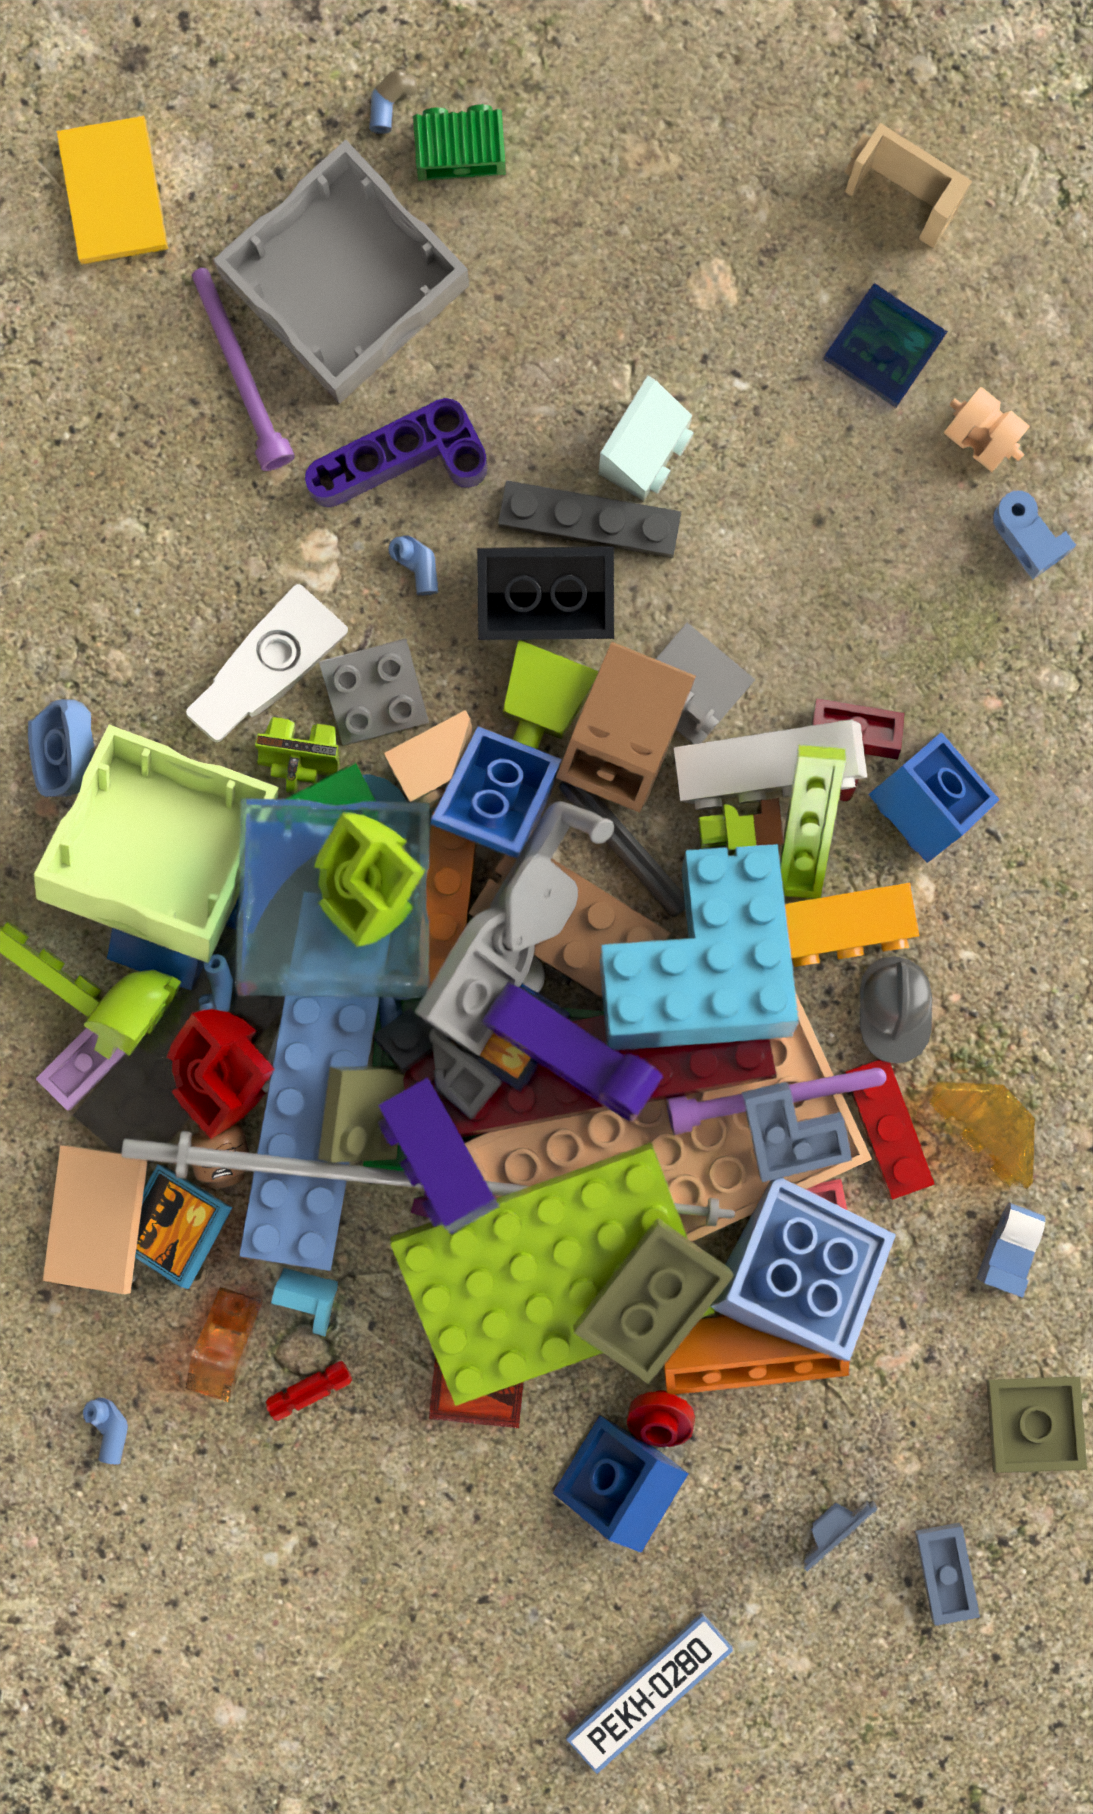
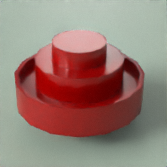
[626,1390,695,1447]

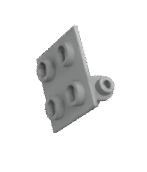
[656,622,755,744]
[319,638,429,745]

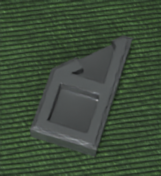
[430,1028,502,1119]

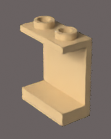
[844,123,972,248]

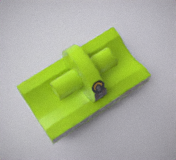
[255,717,340,793]

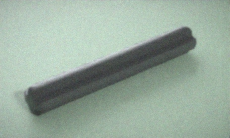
[559,781,685,917]

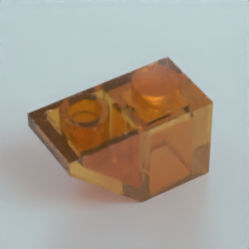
[185,1287,263,1403]

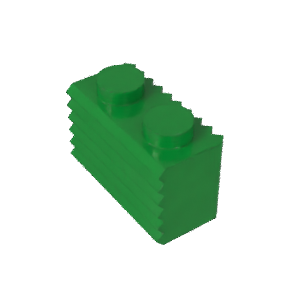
[413,104,506,181]

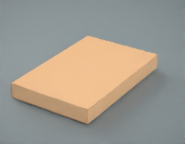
[43,1145,148,1294]

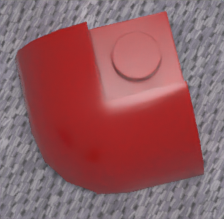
[166,1009,275,1139]

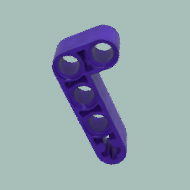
[305,398,488,508]
[481,983,663,1122]

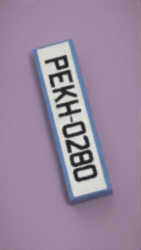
[566,1612,733,1774]

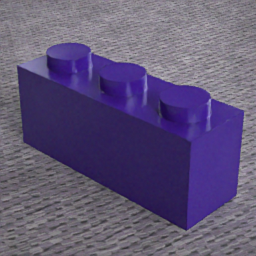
[378,1078,500,1234]

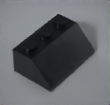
[477,546,614,640]

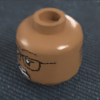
[191,1124,250,1189]

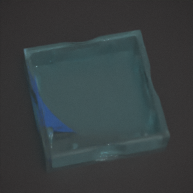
[236,798,429,998]

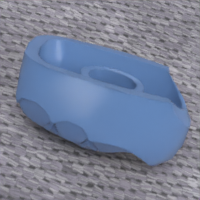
[28,699,95,797]

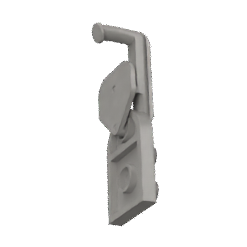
[415,802,614,1056]

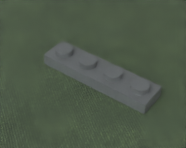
[498,480,682,558]

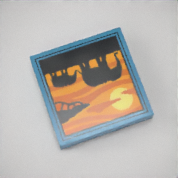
[135,1164,232,1289]

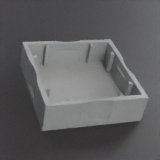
[213,139,469,404]

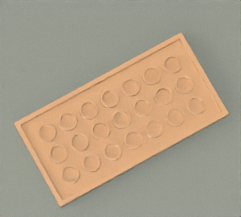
[464,992,872,1242]

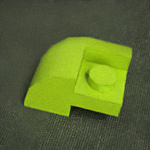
[314,813,425,946]
[83,970,181,1059]

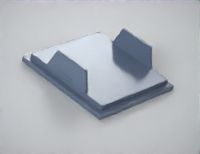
[804,1500,877,1571]

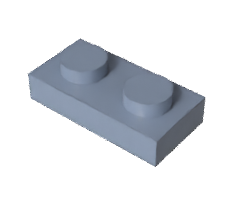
[915,1523,980,1626]

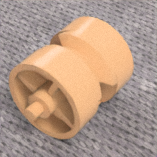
[944,387,1030,472]

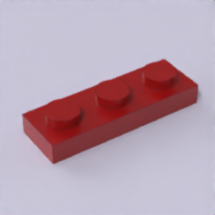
[843,1059,935,1200]

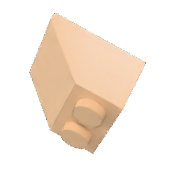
[384,710,473,812]

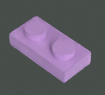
[36,1028,126,1111]

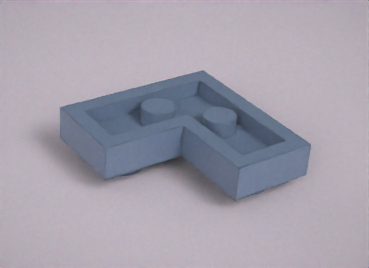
[742,1082,852,1182]

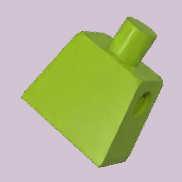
[503,640,599,749]

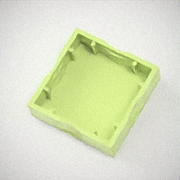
[34,725,279,963]

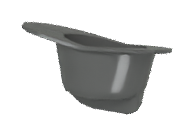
[860,956,932,1064]

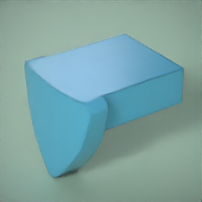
[271,1268,338,1336]

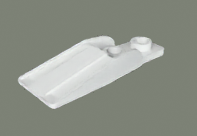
[186,584,348,742]

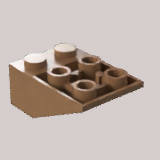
[556,642,696,813]

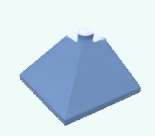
[710,1178,896,1361]

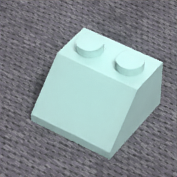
[598,376,694,501]

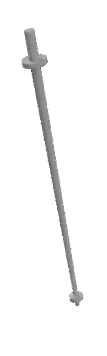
[122,1131,735,1227]

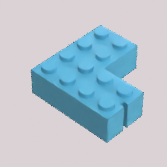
[599,844,799,1050]

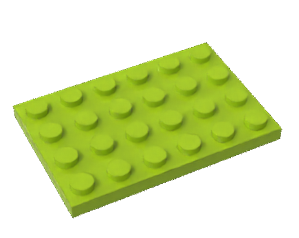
[390,1142,715,1406]

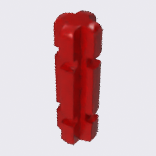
[265,1361,352,1421]

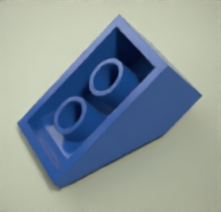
[430,726,562,858]

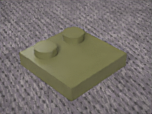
[318,1066,406,1163]
[986,1376,1088,1473]

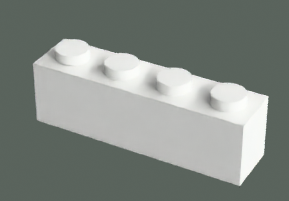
[674,720,867,810]

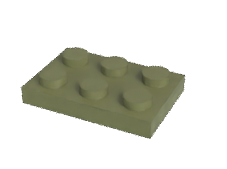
[573,1218,734,1384]

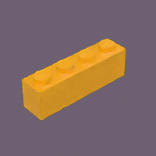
[785,883,920,967]

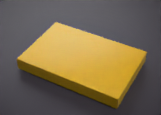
[57,116,168,264]

